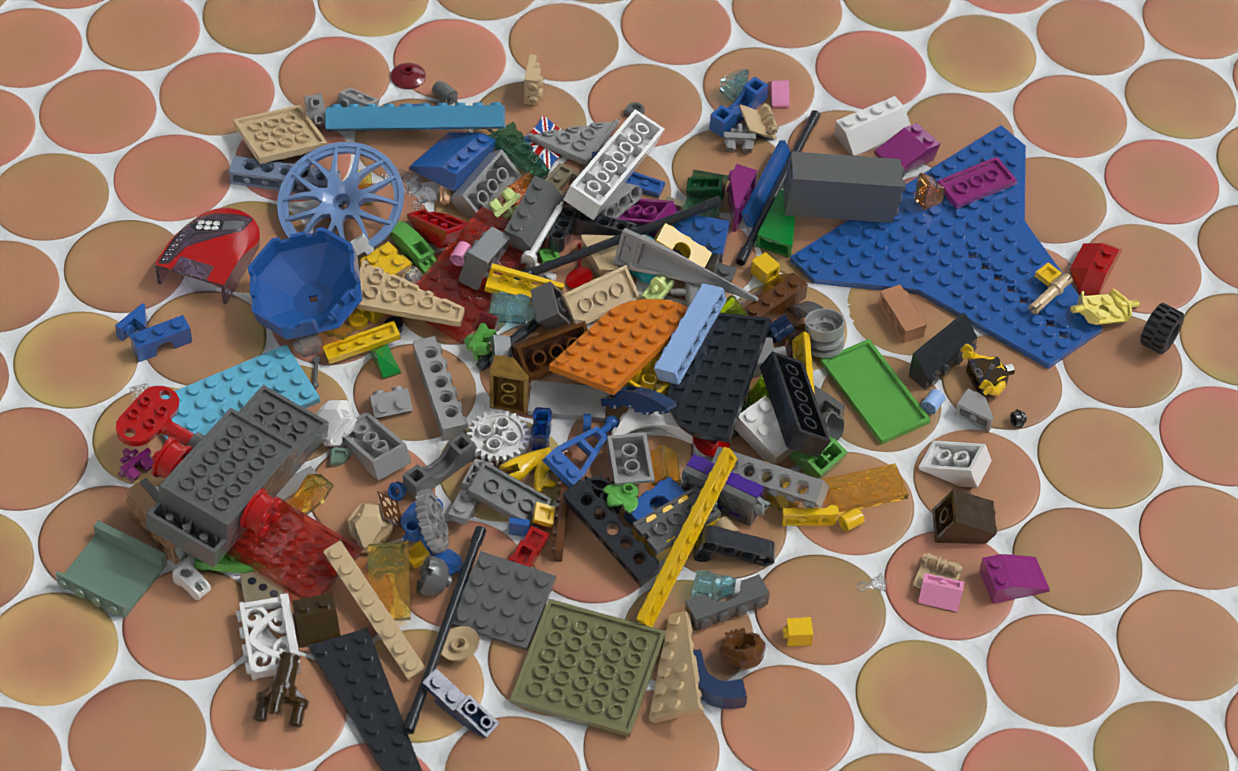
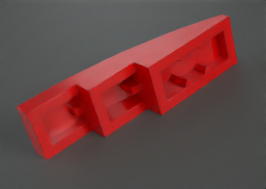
[508,526,550,568]

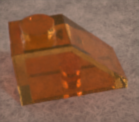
[914,173,944,210]

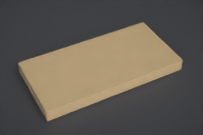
[561,265,641,325]

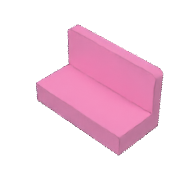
[918,573,964,612]

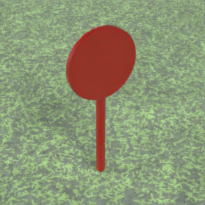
[566,243,593,289]

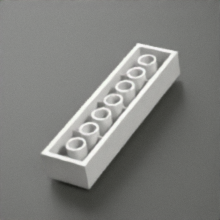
[563,110,665,220]

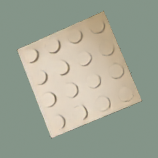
[233,105,327,164]

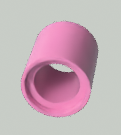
[450,241,472,266]

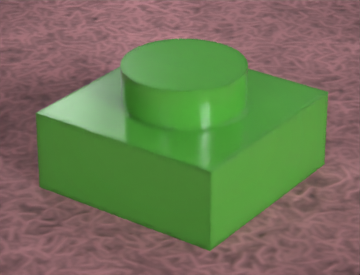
[538,248,560,264]

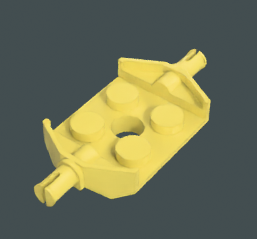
[1070,289,1140,325]

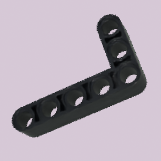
[548,207,643,253]

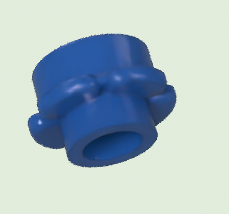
[388,481,407,501]

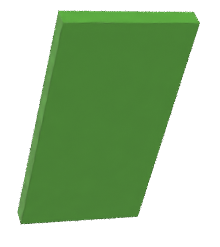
[820,339,931,445]

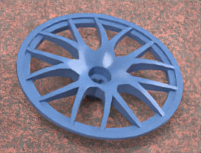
[277,142,404,255]

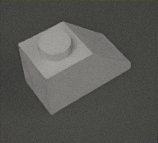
[955,388,993,432]

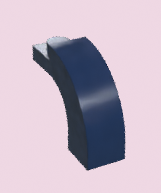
[693,649,747,709]

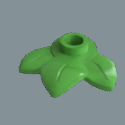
[603,483,638,514]

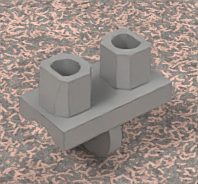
[303,93,326,127]
[723,123,756,153]

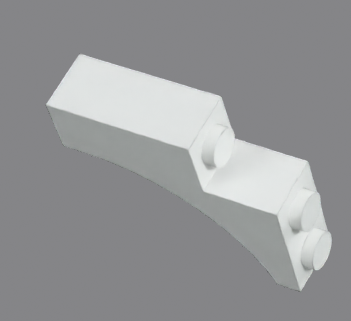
[611,408,693,444]

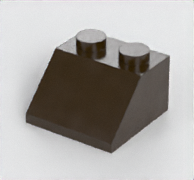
[292,593,341,648]

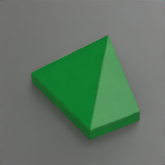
[369,344,401,380]

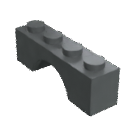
[403,432,476,500]
[685,575,770,631]

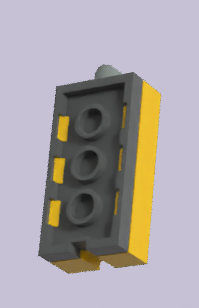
[632,486,721,562]

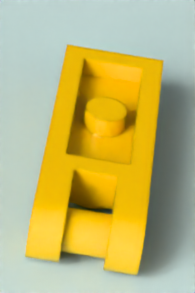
[782,505,839,526]

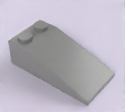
[342,412,411,481]

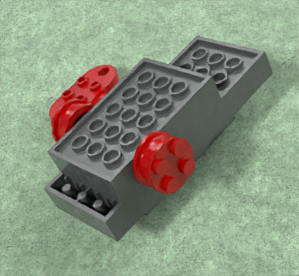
[116,385,329,568]

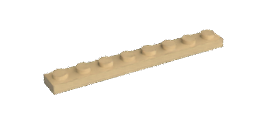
[323,541,426,681]

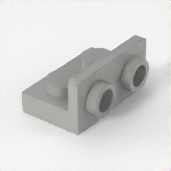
[337,87,380,107]

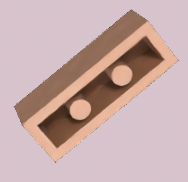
[879,284,927,343]

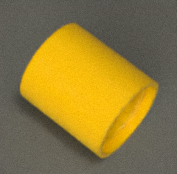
[838,507,865,532]

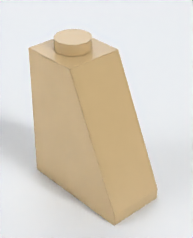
[581,235,618,278]

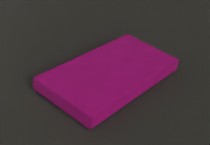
[936,157,1017,209]

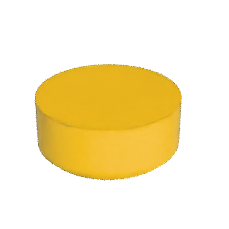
[349,311,368,330]

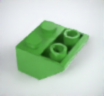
[789,437,848,480]

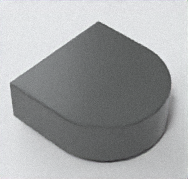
[623,102,644,117]

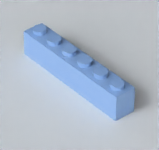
[654,283,726,385]

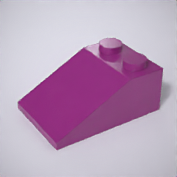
[874,123,940,172]
[726,164,757,232]
[616,198,677,238]
[979,554,1050,604]

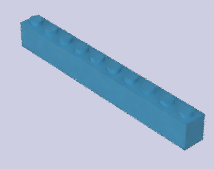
[326,102,506,131]

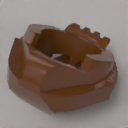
[719,628,766,670]

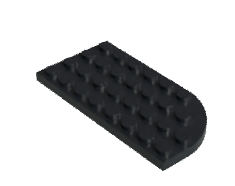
[668,313,771,442]

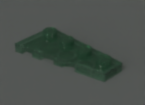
[488,122,549,179]

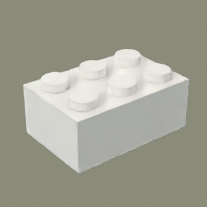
[735,396,795,465]

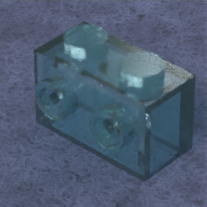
[489,292,531,325]

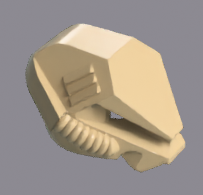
[347,503,394,554]

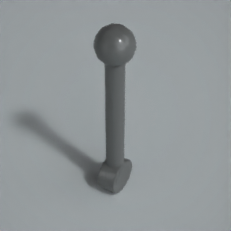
[311,356,320,389]

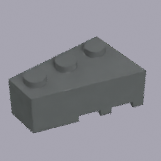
[458,227,511,291]

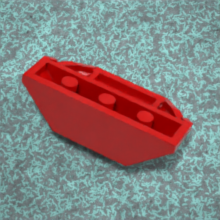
[407,209,468,248]
[1070,242,1123,296]

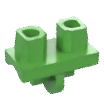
[464,323,497,361]

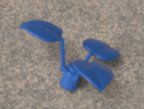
[367,500,463,575]

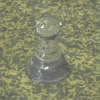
[411,186,437,210]
[857,572,889,592]

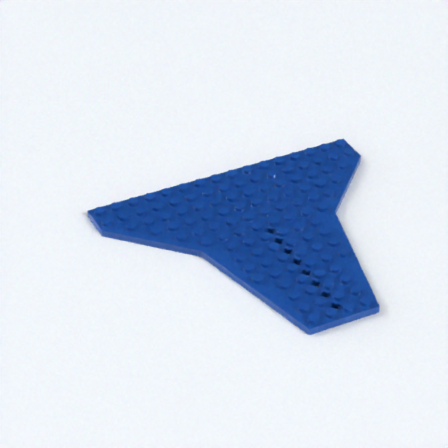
[789,125,1103,369]

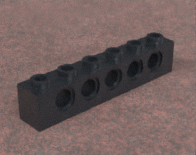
[563,479,660,587]

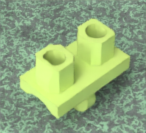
[487,187,522,220]
[642,275,675,299]

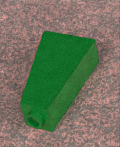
[756,189,795,258]

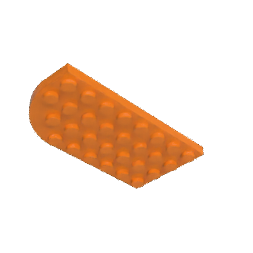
[549,299,688,395]

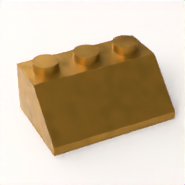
[489,355,529,414]

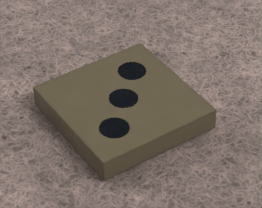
[240,567,285,603]

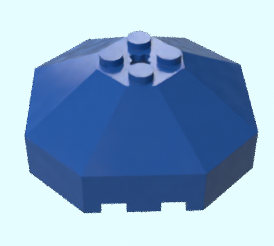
[248,227,363,340]

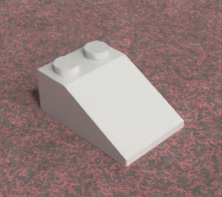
[919,440,992,488]

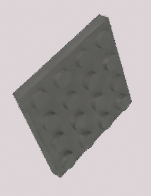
[452,551,556,651]

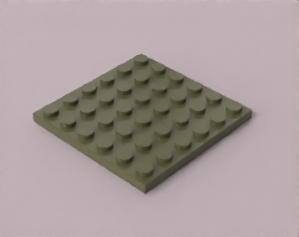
[510,599,666,738]

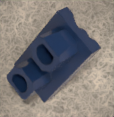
[767,315,795,344]

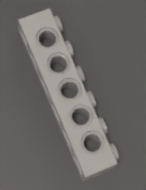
[413,336,468,441]
[712,447,829,509]

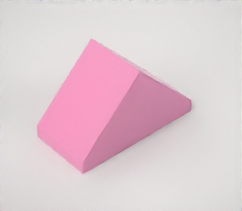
[768,80,790,109]

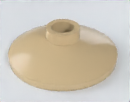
[442,626,480,662]

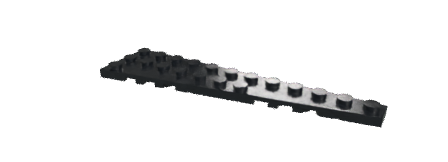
[308,628,422,771]

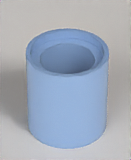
[921,389,945,414]

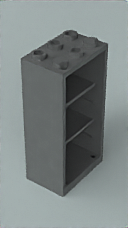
[783,151,906,223]

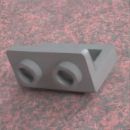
[369,386,413,419]

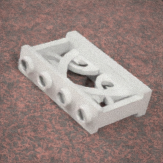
[236,593,302,681]

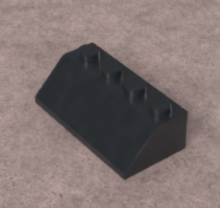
[908,313,978,390]

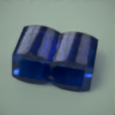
[531,407,552,451]

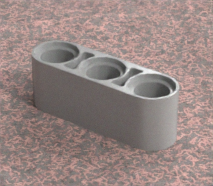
[599,183,642,218]

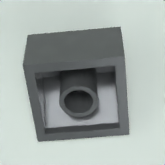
[530,282,572,329]

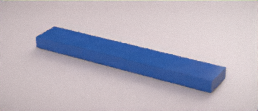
[741,140,791,227]

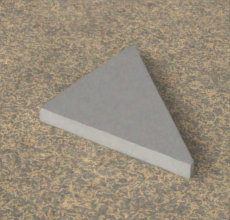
[527,119,620,167]

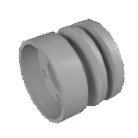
[805,308,845,358]

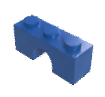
[130,315,192,362]
[624,477,685,527]

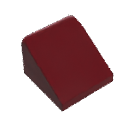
[476,310,499,332]

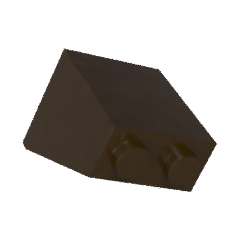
[932,489,997,544]

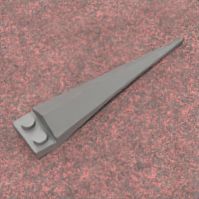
[613,228,759,301]

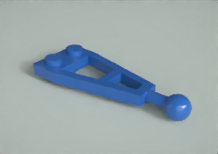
[542,416,619,488]

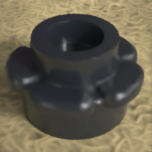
[1010,409,1027,428]

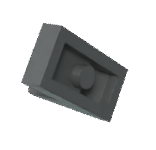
[705,254,736,283]
[814,385,845,418]

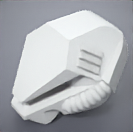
[316,400,357,446]

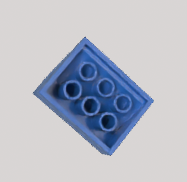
[409,132,496,191]

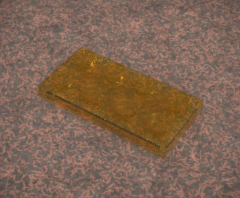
[822,463,909,514]
[368,541,411,621]

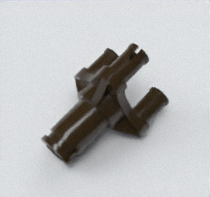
[253,652,309,727]

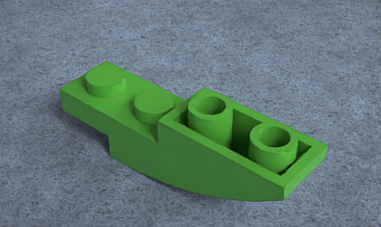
[389,221,444,281]

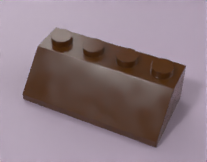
[726,273,808,322]
[511,320,588,382]

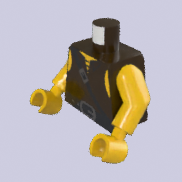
[960,344,1015,397]

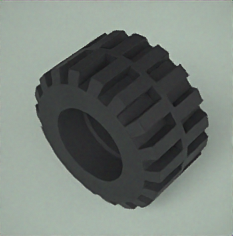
[1140,303,1184,355]

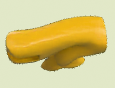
[499,447,558,493]

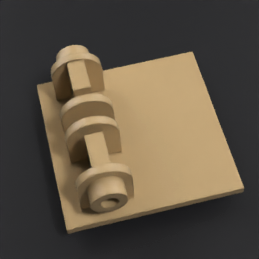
[739,104,779,139]
[913,553,963,588]

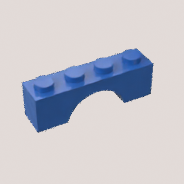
[709,76,768,138]

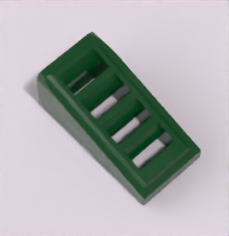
[686,176,726,198]

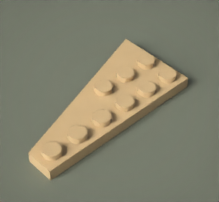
[356,260,465,327]
[649,611,704,724]

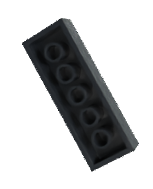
[760,351,831,458]

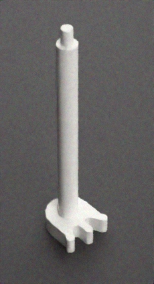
[521,202,564,267]

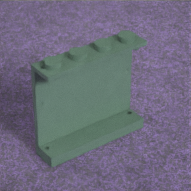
[55,520,167,618]

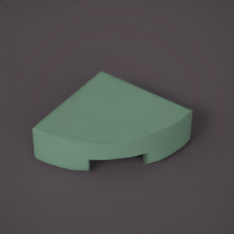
[330,447,352,467]

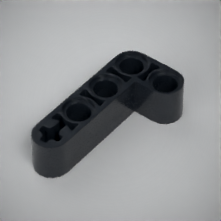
[693,525,775,566]

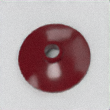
[391,63,426,89]

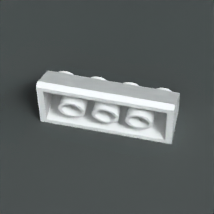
[834,96,910,156]

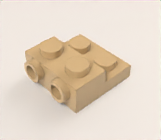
[524,54,544,106]

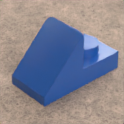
[115,303,147,341]

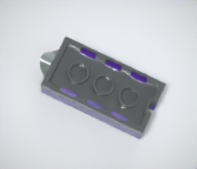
[681,454,770,526]

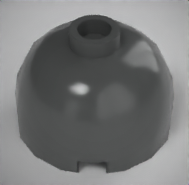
[416,555,452,597]

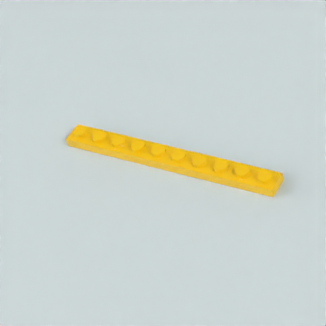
[636,447,738,627]

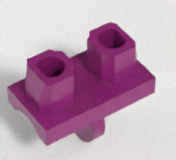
[118,447,154,483]

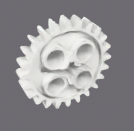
[467,409,530,466]

